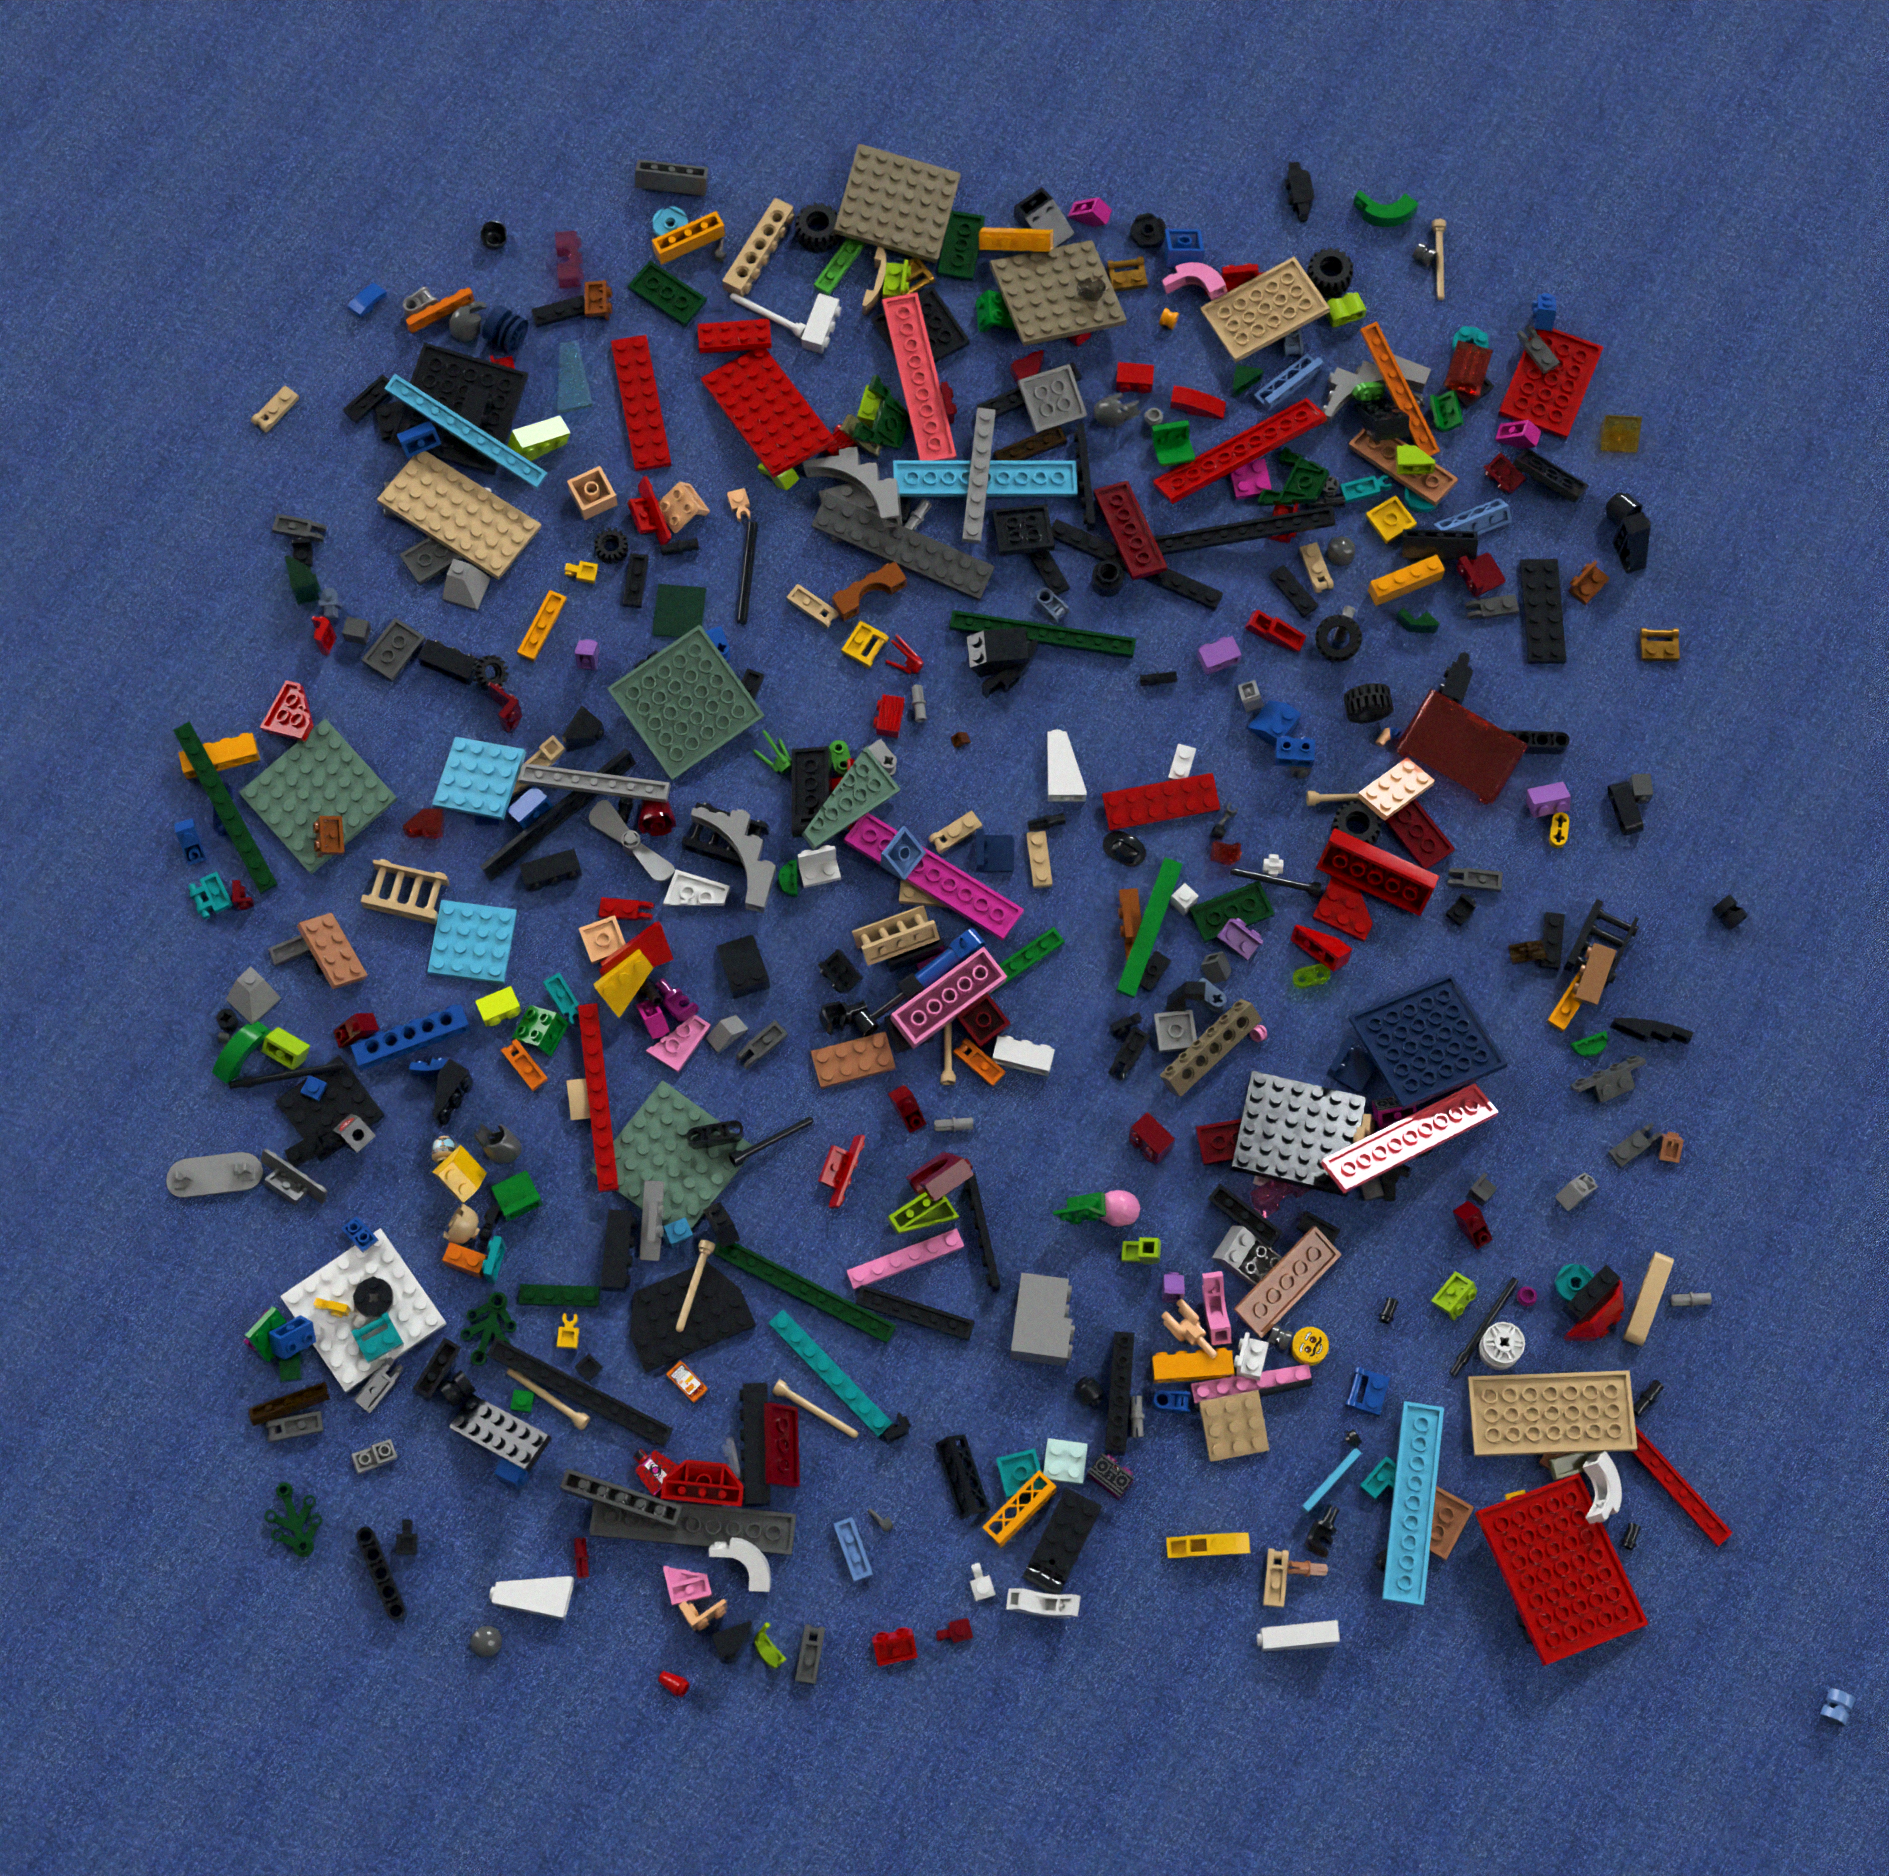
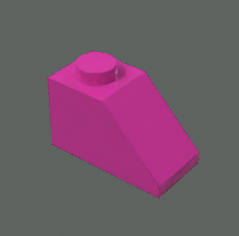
[1068,197,1112,227]
[1495,420,1541,449]
[636,999,670,1040]

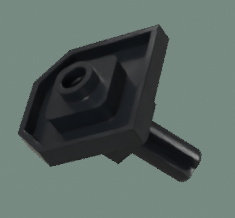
[1382,1164,1412,1202]

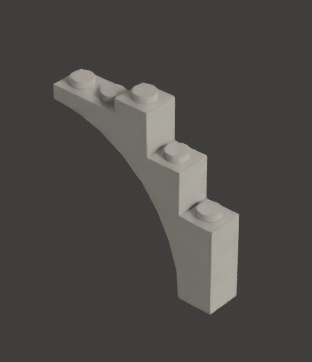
[1322,354,1431,425]
[803,447,902,528]
[691,807,776,913]

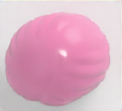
[1099,1190,1140,1227]

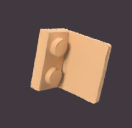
[659,482,710,533]
[678,1599,728,1632]

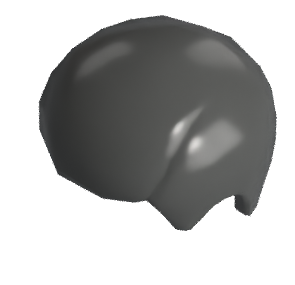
[1328,536,1355,566]
[470,1626,502,1658]

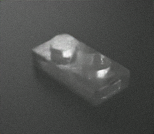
[723,1437,741,1480]

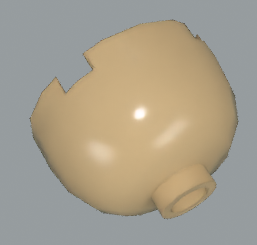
[443,1203,480,1244]

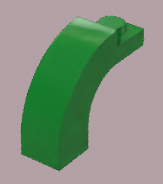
[1353,190,1419,227]
[212,1021,272,1084]

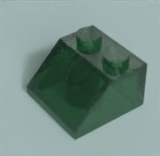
[285,555,322,605]

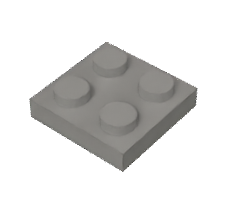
[1154,1010,1197,1053]

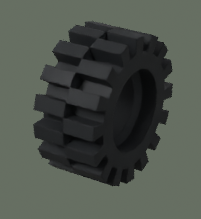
[594,528,628,564]
[472,655,509,690]

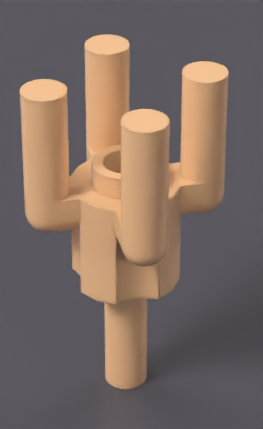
[1161,1299,1218,1359]

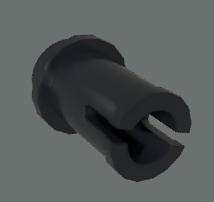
[1379,1297,1399,1324]
[1621,1523,1641,1550]

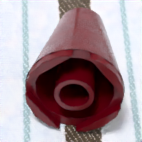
[638,800,676,836]

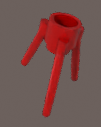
[885,635,924,675]

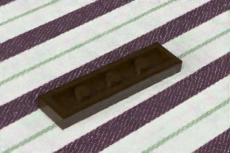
[993,425,1067,461]
[248,1382,330,1426]

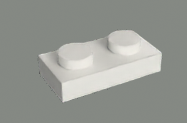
[1168,744,1196,781]

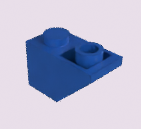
[174,818,207,866]

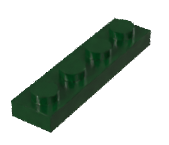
[519,1284,600,1308]

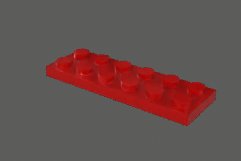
[1102,773,1220,831]

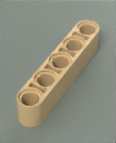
[1623,1251,1674,1347]

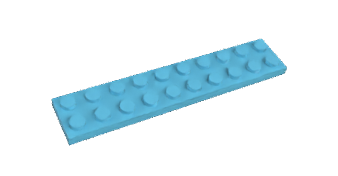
[893,460,1078,497]
[1382,1401,1444,1607]

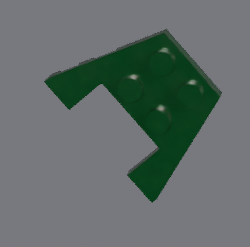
[852,375,910,449]
[1257,447,1330,506]

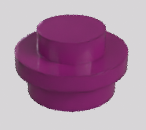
[1517,1287,1537,1307]

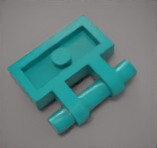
[188,871,233,919]

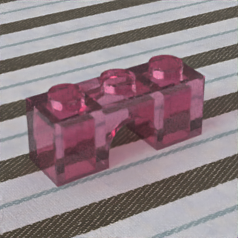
[555,230,584,288]
[1250,1180,1311,1218]

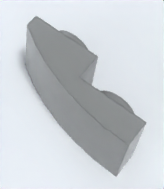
[351,1439,397,1474]

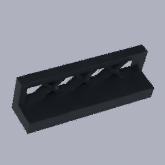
[935,1434,990,1520]

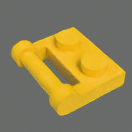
[841,620,889,669]

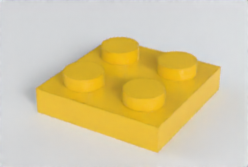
[1365,495,1417,544]

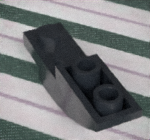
[982,638,1038,698]

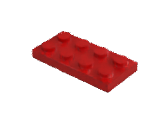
[697,319,772,353]

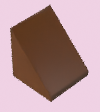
[951,732,971,748]

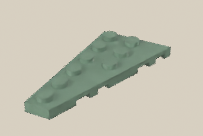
[802,746,901,850]

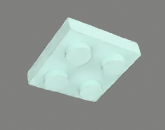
[1043,1438,1088,1485]

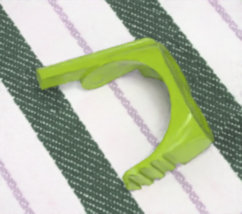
[753,1622,787,1668]

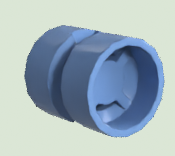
[1820,1688,1856,1727]

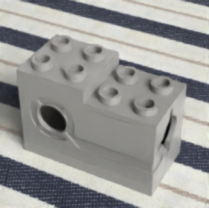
[1010,1273,1075,1366]

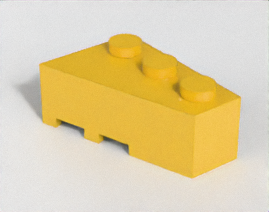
[593,949,653,1018]

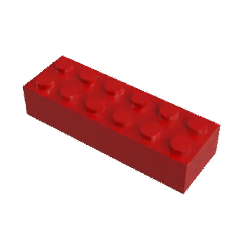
[1316,828,1439,916]

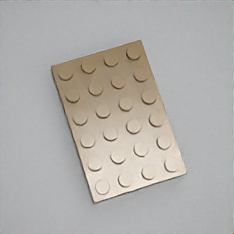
[1200,256,1330,363]

